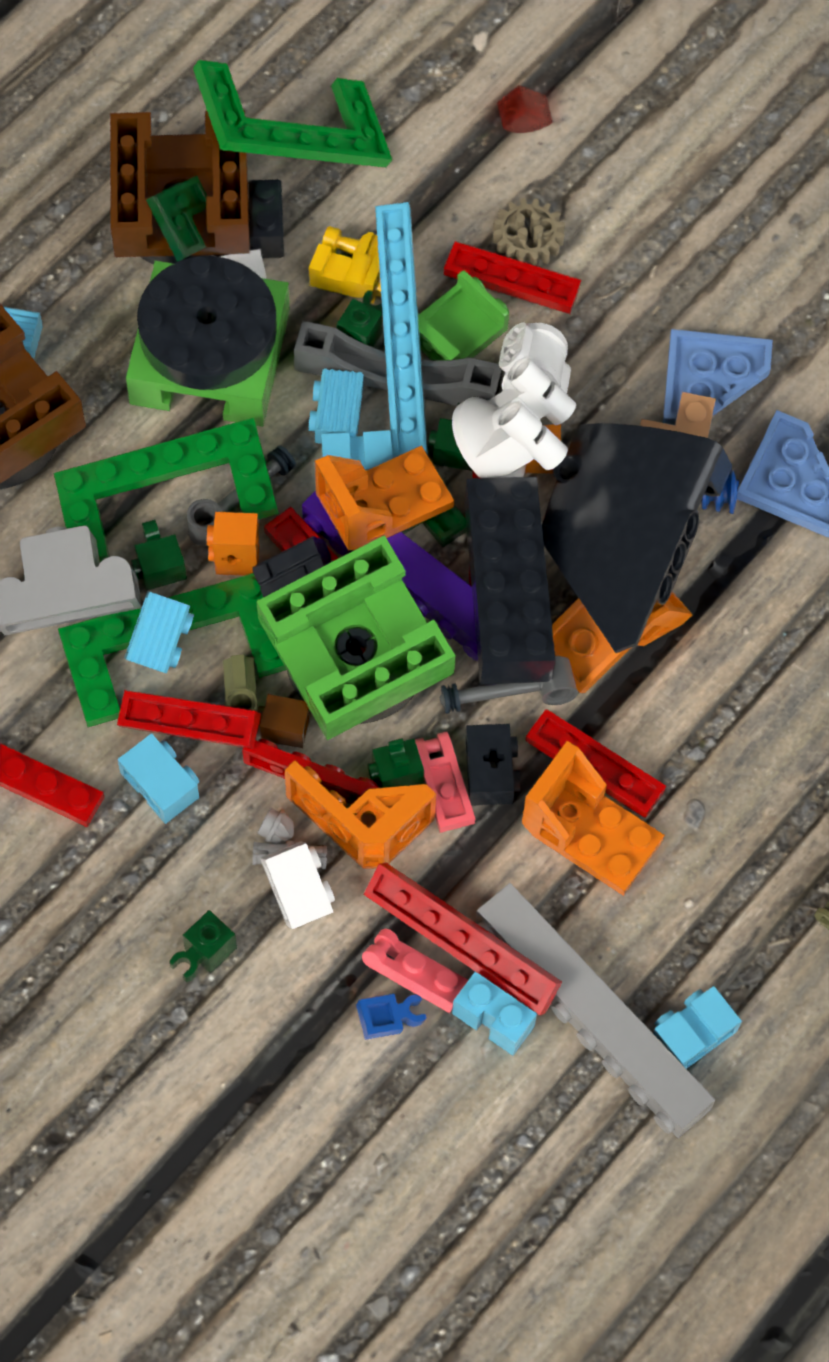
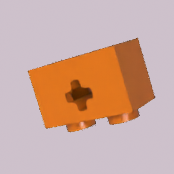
[207,512,260,576]

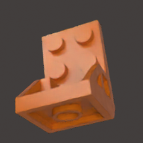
[315,445,454,550]
[552,591,693,693]
[522,741,665,896]
[285,761,437,869]

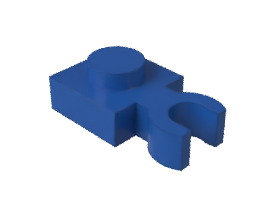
[356,994,427,1040]

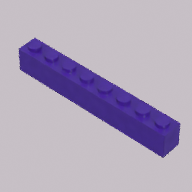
[302,490,478,661]

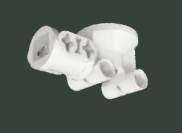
[452,322,576,478]

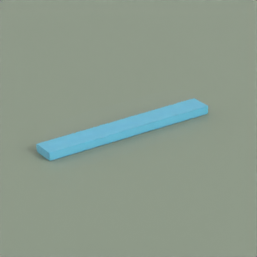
[375,202,428,458]

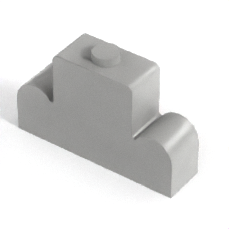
[0,526,142,636]

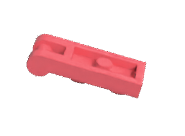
[415,731,475,833]
[362,929,468,1013]

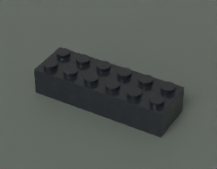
[464,477,556,684]

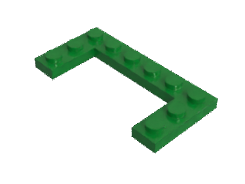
[193,60,393,168]
[54,418,279,563]
[58,573,287,728]

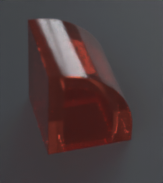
[497,85,553,133]

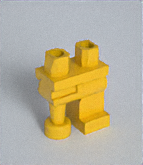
[309,226,381,304]

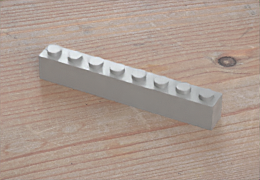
[476,883,715,1139]

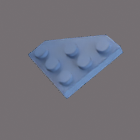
[662,329,772,425]
[737,410,829,538]

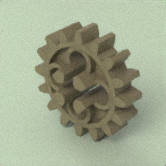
[493,198,565,266]

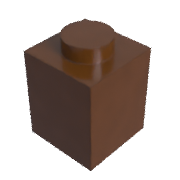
[257,694,311,748]

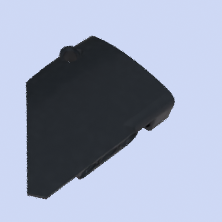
[542,423,732,653]

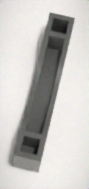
[294,321,502,406]

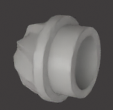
[257,808,294,844]

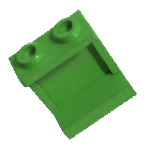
[418,270,509,361]

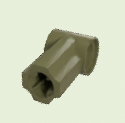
[223,654,258,711]

